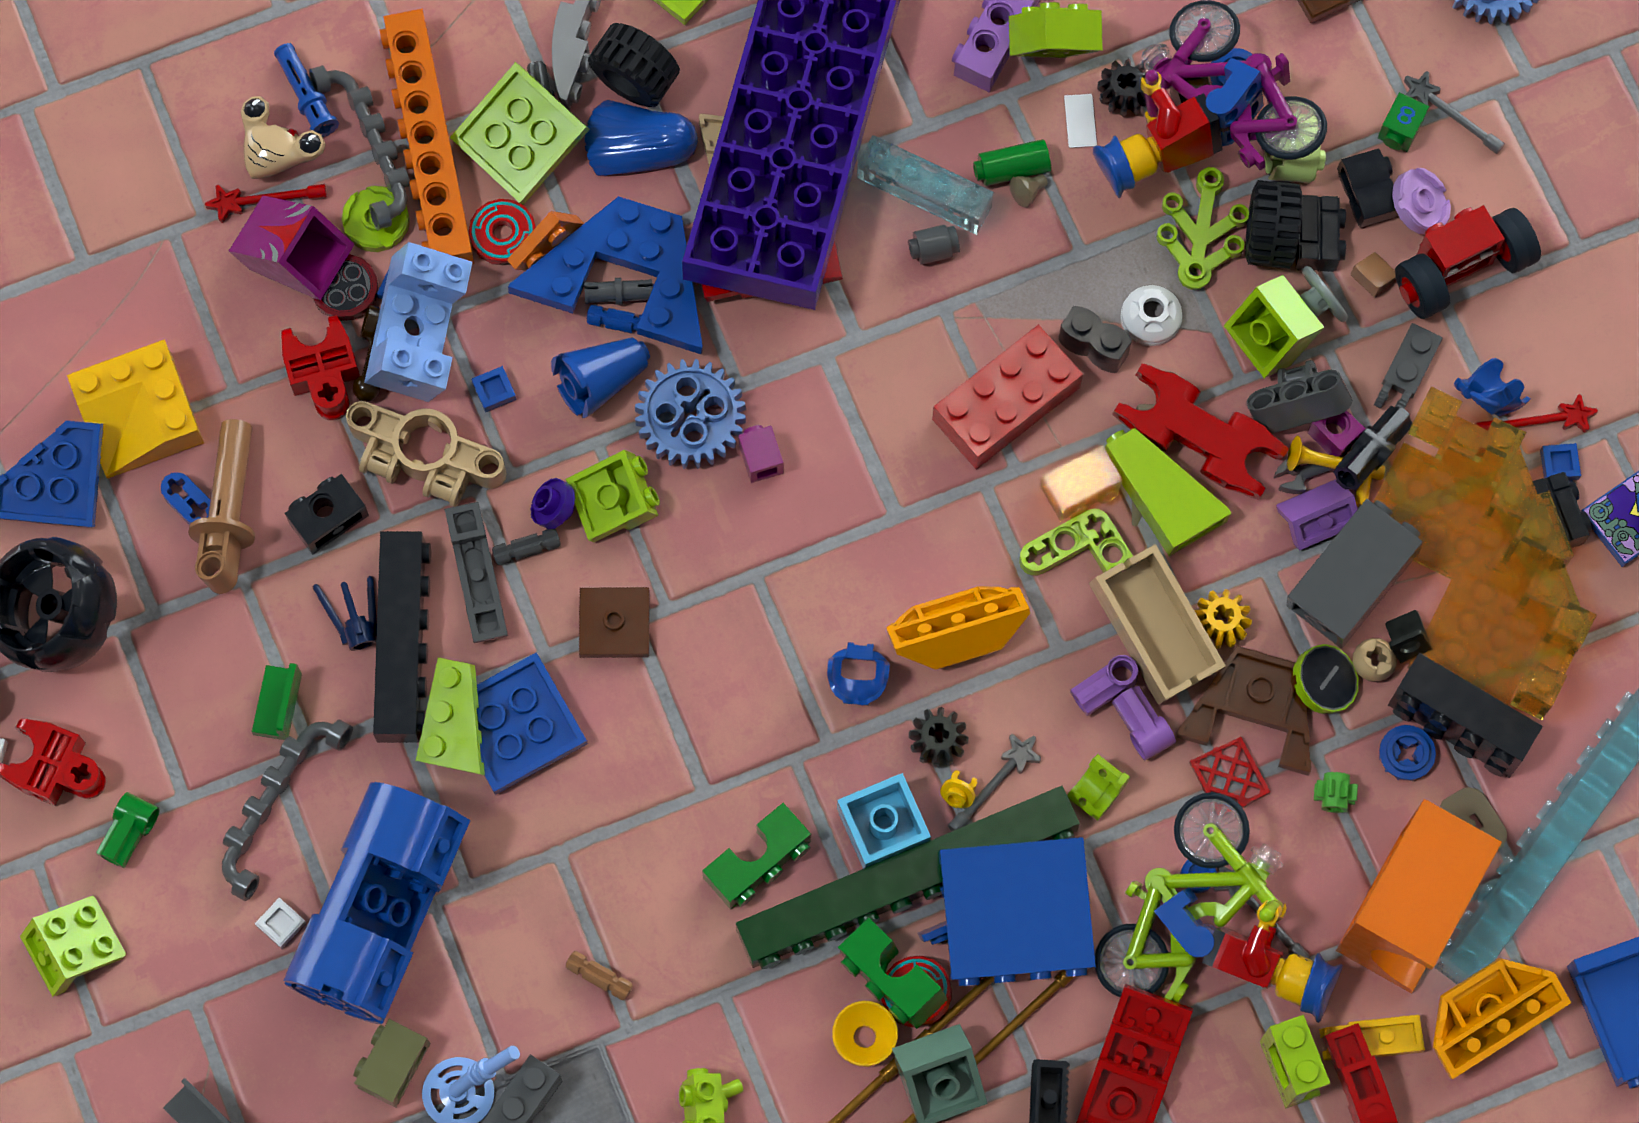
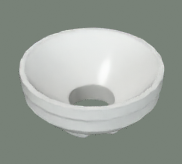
[1120,285,1183,346]

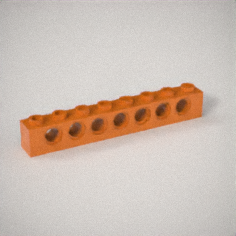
[379,8,475,264]

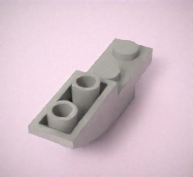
[552,0,601,111]

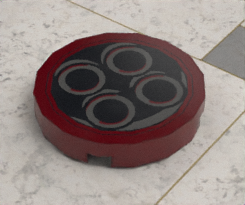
[313,254,378,321]

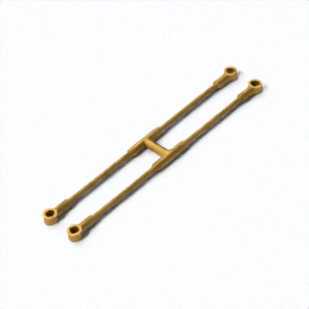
[828,954,1095,1123]

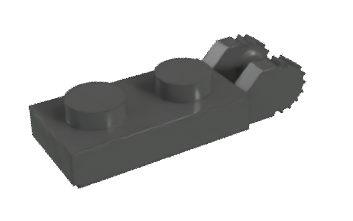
[1374,323,1443,409]

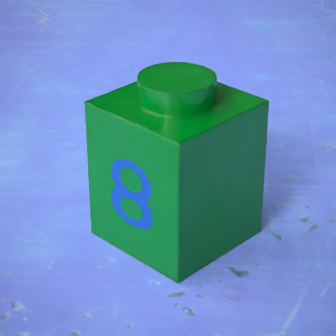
[1378,92,1429,152]

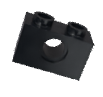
[285,473,369,555]

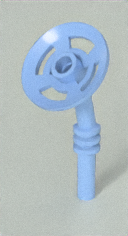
[422,1046,520,1123]

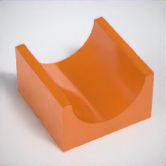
[1336,799,1502,993]

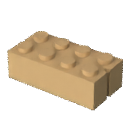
[1089,544,1226,705]

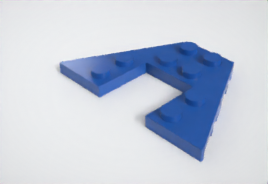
[508,196,703,354]

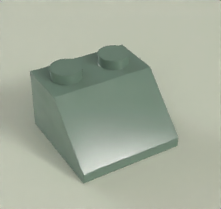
[892,1024,988,1123]

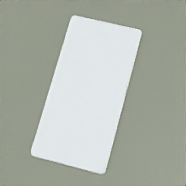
[1064,94,1097,148]

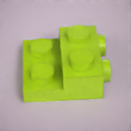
[566,450,660,542]

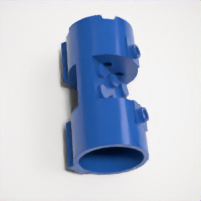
[283,782,470,1024]

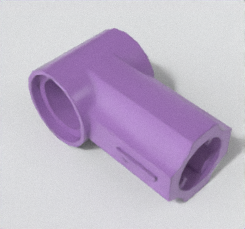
[1070,655,1138,716]
[1112,686,1176,760]

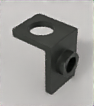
[1385,610,1433,663]

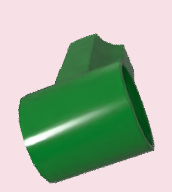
[96,792,160,868]

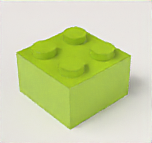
[1009,2,1103,58]

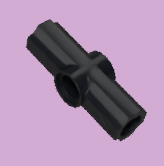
[1333,406,1413,491]

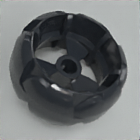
[0,537,117,672]

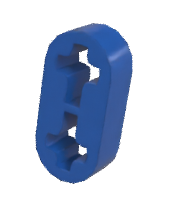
[161,472,210,525]

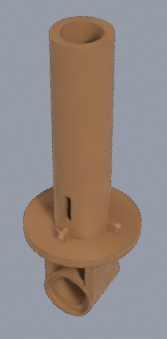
[188,419,255,594]

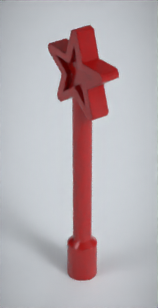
[205,184,327,223]
[1475,394,1598,436]

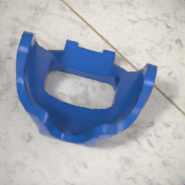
[1454,358,1531,417]
[827,642,890,705]

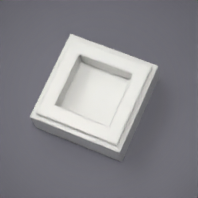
[255,898,306,949]

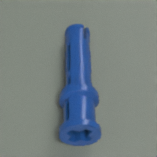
[274,43,339,137]

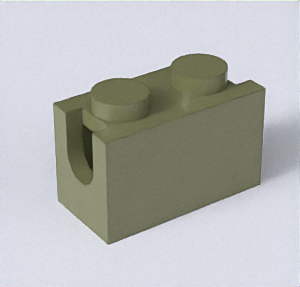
[353,1019,430,1108]

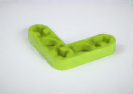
[1019,509,1133,576]

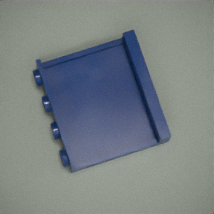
[938,837,1096,986]
[1567,937,1639,1089]

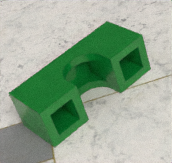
[702,802,811,910]
[838,918,948,1029]

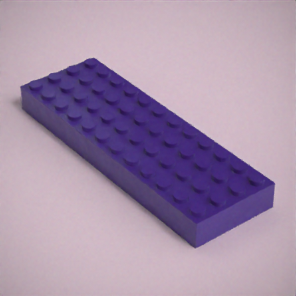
[682,0,900,310]

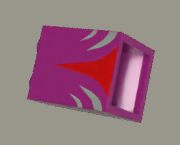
[229,196,355,300]

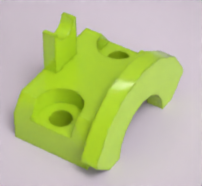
[1067,754,1130,821]

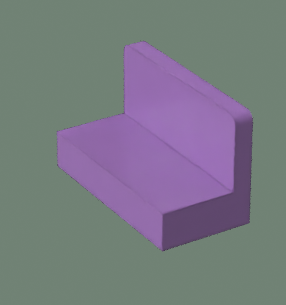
[1276,479,1358,550]

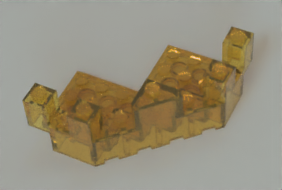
[1373,386,1597,720]

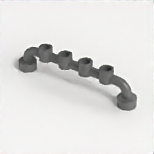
[309,65,410,230]
[222,719,353,901]

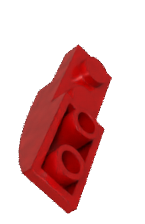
[1323,1023,1398,1123]

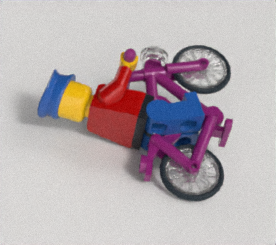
[1092,0,1327,198]

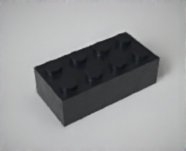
[1388,653,1543,778]

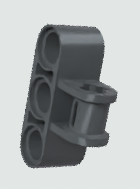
[1246,360,1353,434]

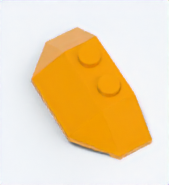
[886,586,1030,670]
[1433,958,1571,1079]

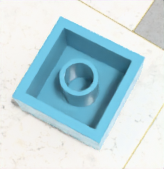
[837,773,931,869]

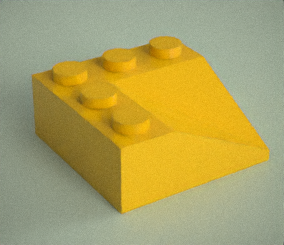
[67,339,204,479]

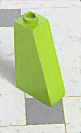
[1102,428,1231,557]

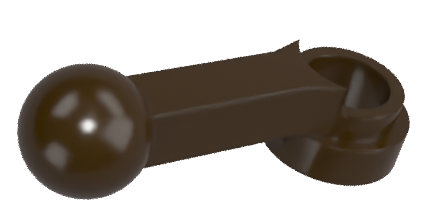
[353,304,380,402]

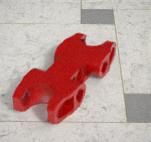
[1112,363,1289,500]

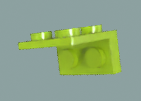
[20,896,126,997]

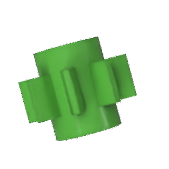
[1314,772,1358,813]

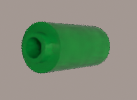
[973,139,1051,186]

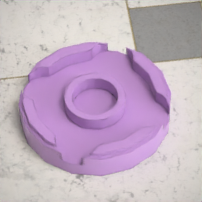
[1392,168,1451,234]

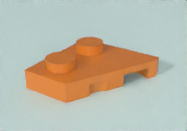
[507,211,584,271]

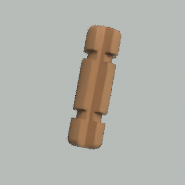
[566,951,633,1000]

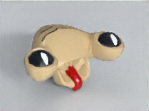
[241,96,326,179]

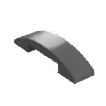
[444,502,508,643]

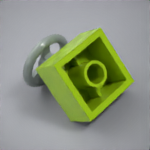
[1224,266,1348,378]

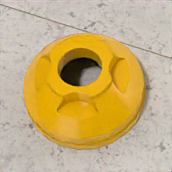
[832,1001,898,1067]

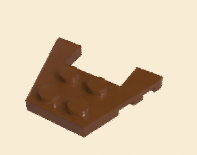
[1176,646,1312,776]

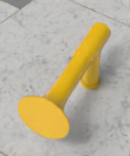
[1287,436,1385,507]

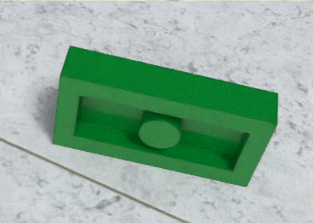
[252,663,302,740]

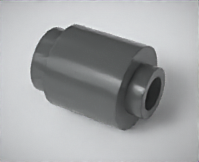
[908,224,960,265]

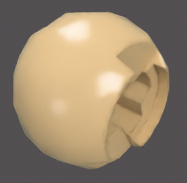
[1353,638,1397,681]

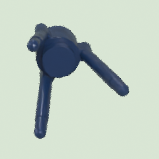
[313,576,377,651]

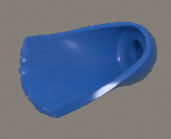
[584,100,698,176]

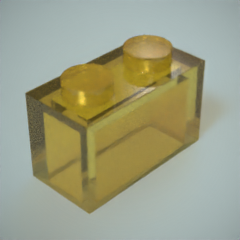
[1040,445,1123,521]

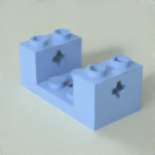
[364,242,472,402]

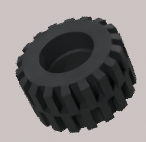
[588,23,680,107]
[1245,180,1303,269]

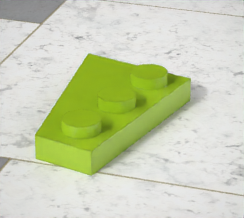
[415,657,485,775]

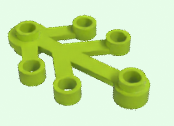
[1156,167,1249,290]

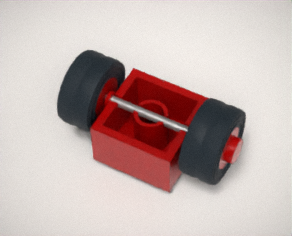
[1395,205,1541,319]

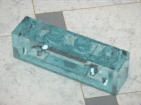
[857,135,994,235]

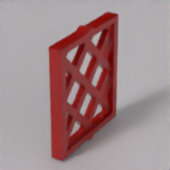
[1189,737,1270,818]

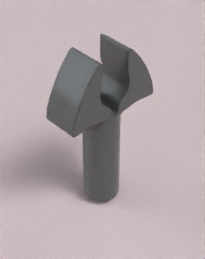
[1274,459,1335,494]

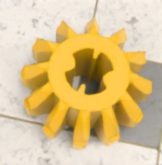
[1194,589,1252,649]

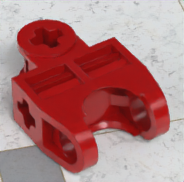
[281,315,360,420]
[0,719,106,806]

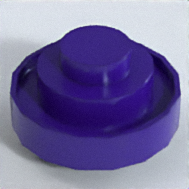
[530,478,575,530]

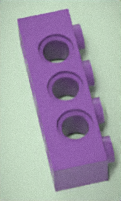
[952,0,1040,93]

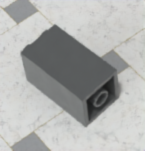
[1287,498,1423,649]

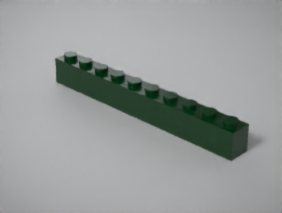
[735,785,1080,969]

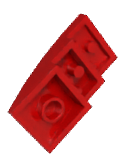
[1076,984,1193,1123]

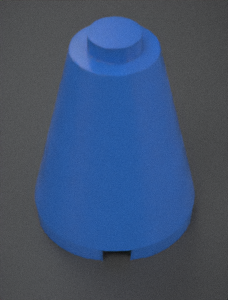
[551,338,650,418]

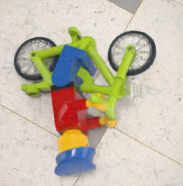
[1095,792,1343,1023]

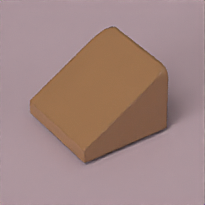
[1351,252,1396,298]

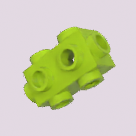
[679,1068,743,1123]

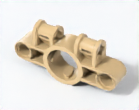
[346,401,507,507]

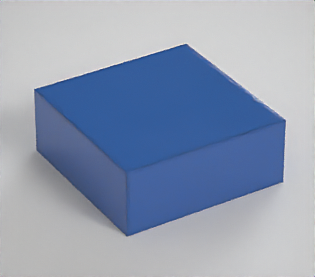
[471,366,517,413]
[1540,443,1581,481]

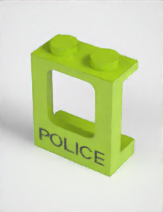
[1260,1015,1331,1109]

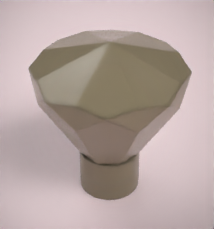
[1009,174,1048,207]

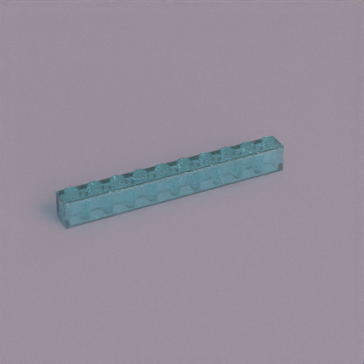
[1434,688,1639,985]

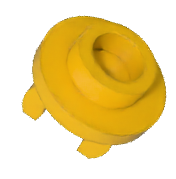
[940,770,977,808]

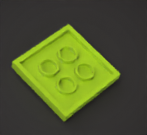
[450,62,590,205]

